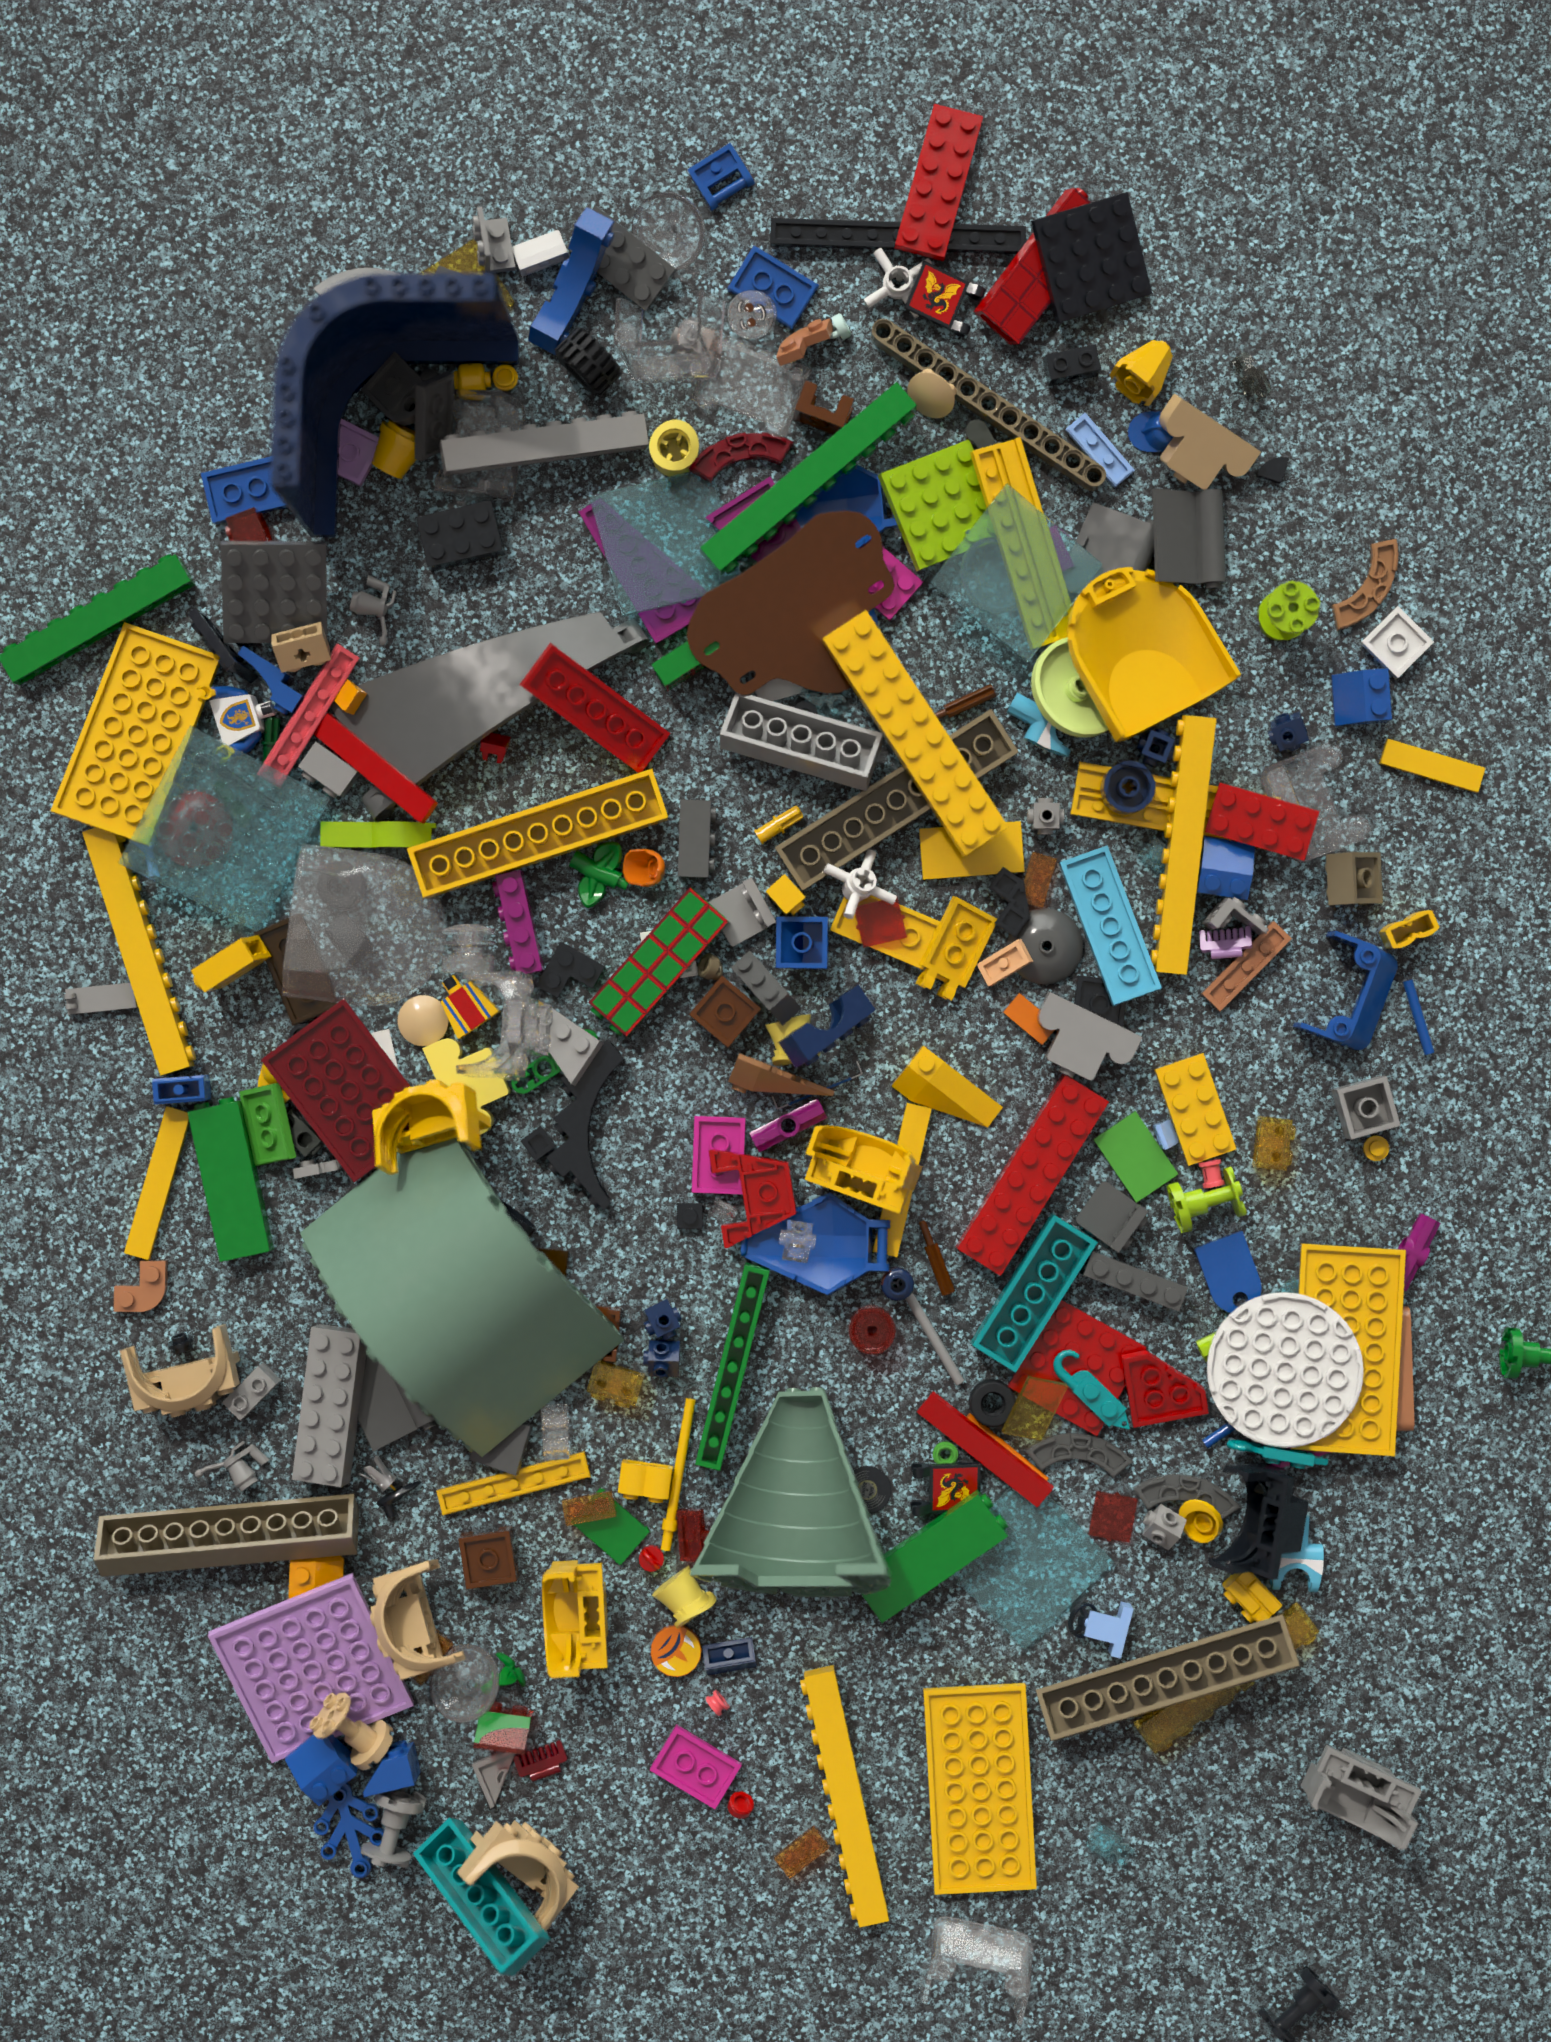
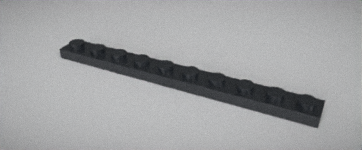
[770,218,1026,254]

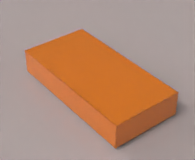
[1002,993,1054,1045]

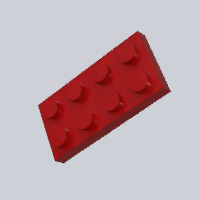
[1205,782,1320,861]

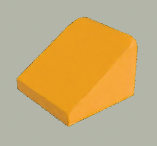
[334,679,367,715]

